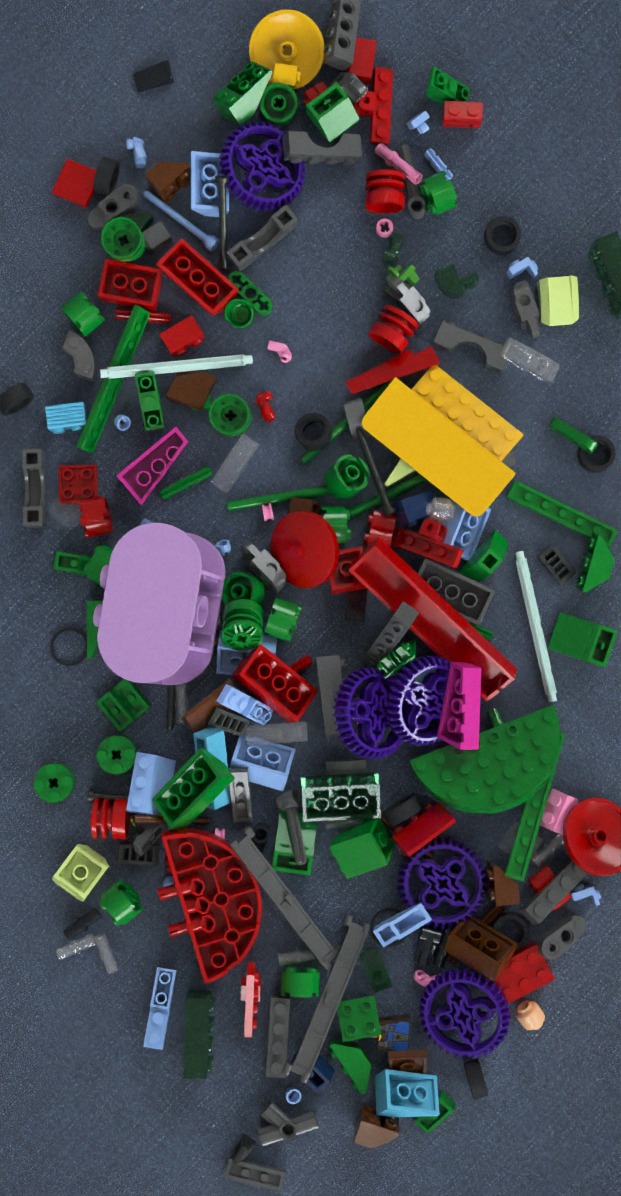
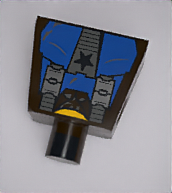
[366,1014,410,1052]

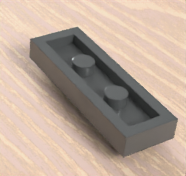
[229,768,253,822]
[224,1156,286,1192]

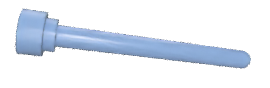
[143,190,220,252]

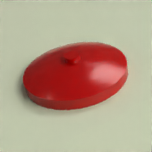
[270,511,339,588]
[563,798,621,876]

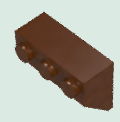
[181,679,235,734]
[444,915,518,982]

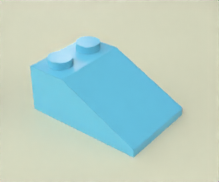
[375,1069,440,1117]

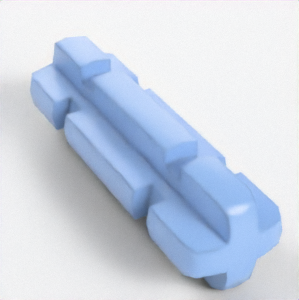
[424,148,453,180]

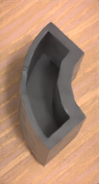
[63,330,97,383]

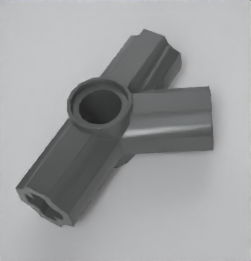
[258,1101,319,1146]

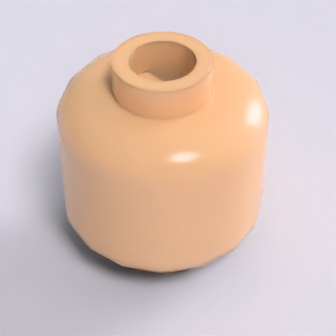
[516,1000,545,1030]

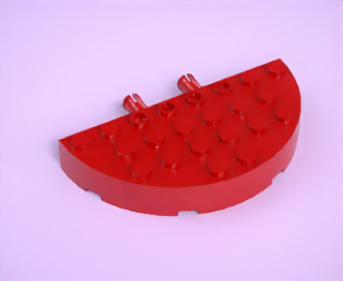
[157,828,262,984]

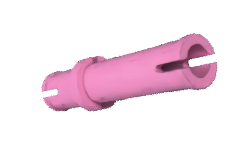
[375,143,423,185]

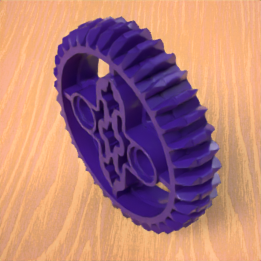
[218,121,306,212]
[385,655,451,746]
[332,667,409,759]
[397,837,488,929]
[419,968,511,1059]

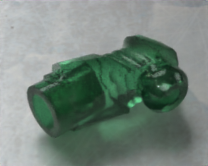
[381,233,404,264]

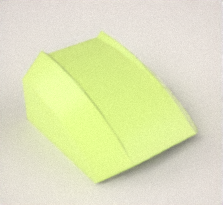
[537,275,579,326]
[52,844,109,902]

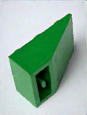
[211,61,272,126]
[547,612,618,668]
[272,810,318,876]

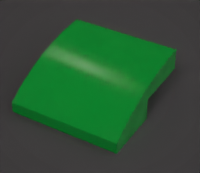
[96,679,152,732]

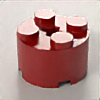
[78,496,113,538]

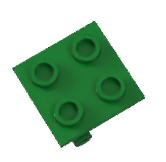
[377,638,416,679]
[337,995,382,1042]

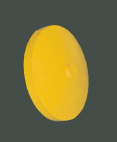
[249,10,325,90]

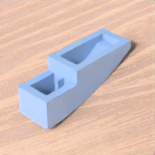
[373,903,432,948]

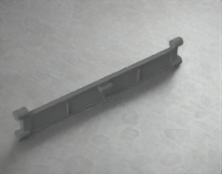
[229,826,341,971]
[281,914,371,1084]

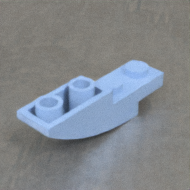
[216,684,273,726]
[143,967,176,1050]

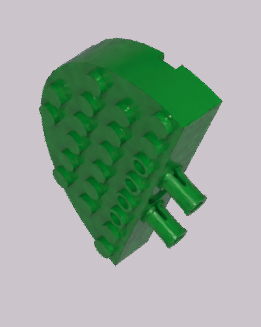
[409,705,560,814]

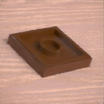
[166,370,217,411]
[388,1049,428,1074]

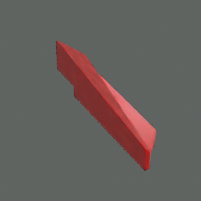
[345,346,441,394]

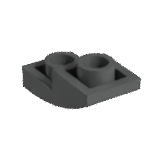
[343,398,371,441]
[325,757,368,780]

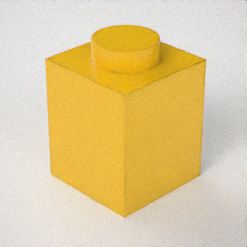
[273,63,302,88]

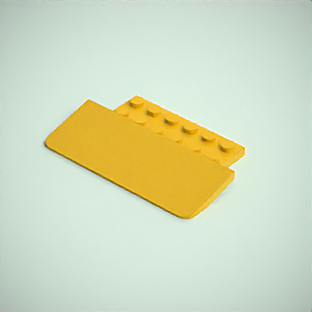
[362,365,524,517]

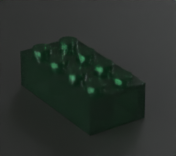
[588,231,621,320]
[301,772,381,822]
[183,990,215,1079]

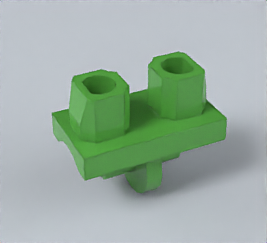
[385,264,420,295]

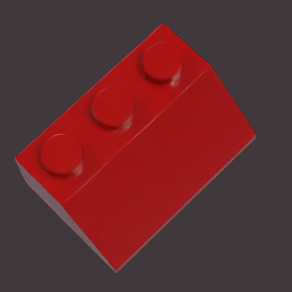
[390,801,456,857]

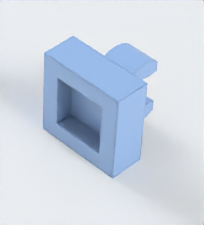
[406,111,430,134]

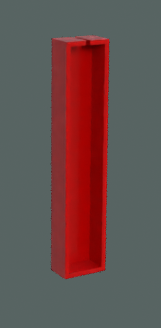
[348,537,517,702]

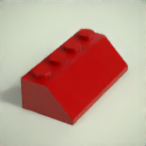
[156,238,239,316]
[231,644,318,723]

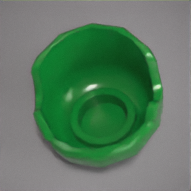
[224,299,254,328]

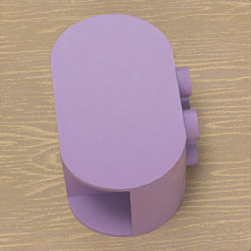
[93,523,225,685]

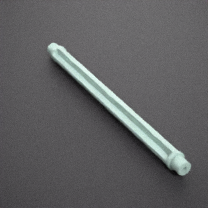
[100,354,253,379]
[515,551,557,702]

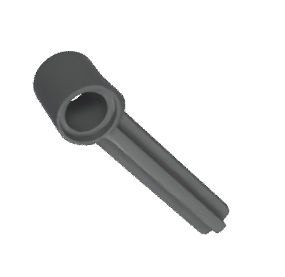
[398,145,426,219]
[276,788,307,865]

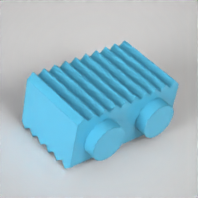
[45,402,87,434]

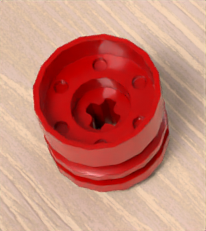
[365,169,405,214]
[368,305,419,354]
[90,798,130,840]

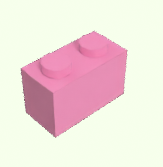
[540,788,578,835]

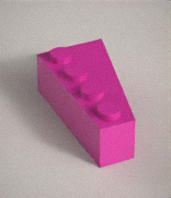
[116,427,188,506]
[437,662,481,750]

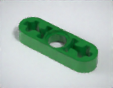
[228,271,273,316]
[548,417,598,453]

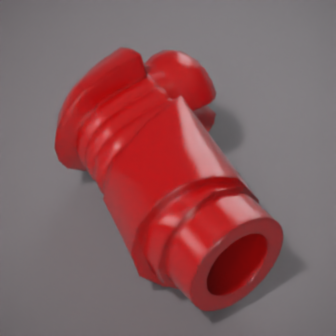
[255,390,276,423]

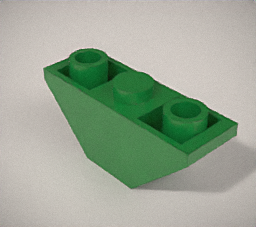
[426,66,470,104]
[135,371,165,431]
[459,530,509,582]
[577,533,615,592]
[329,1039,371,1095]

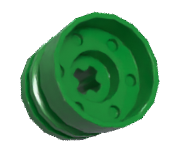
[101,217,146,263]
[209,394,252,437]
[222,599,263,651]

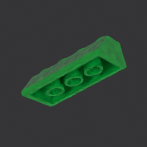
[151,748,235,830]

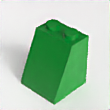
[329,814,396,879]

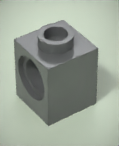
[143,221,173,254]

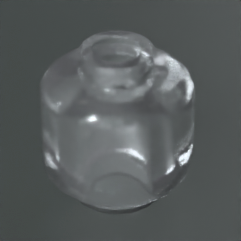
[426,497,455,523]

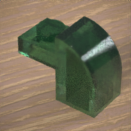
[434,264,479,299]

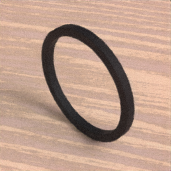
[50,628,87,666]
[370,908,407,947]

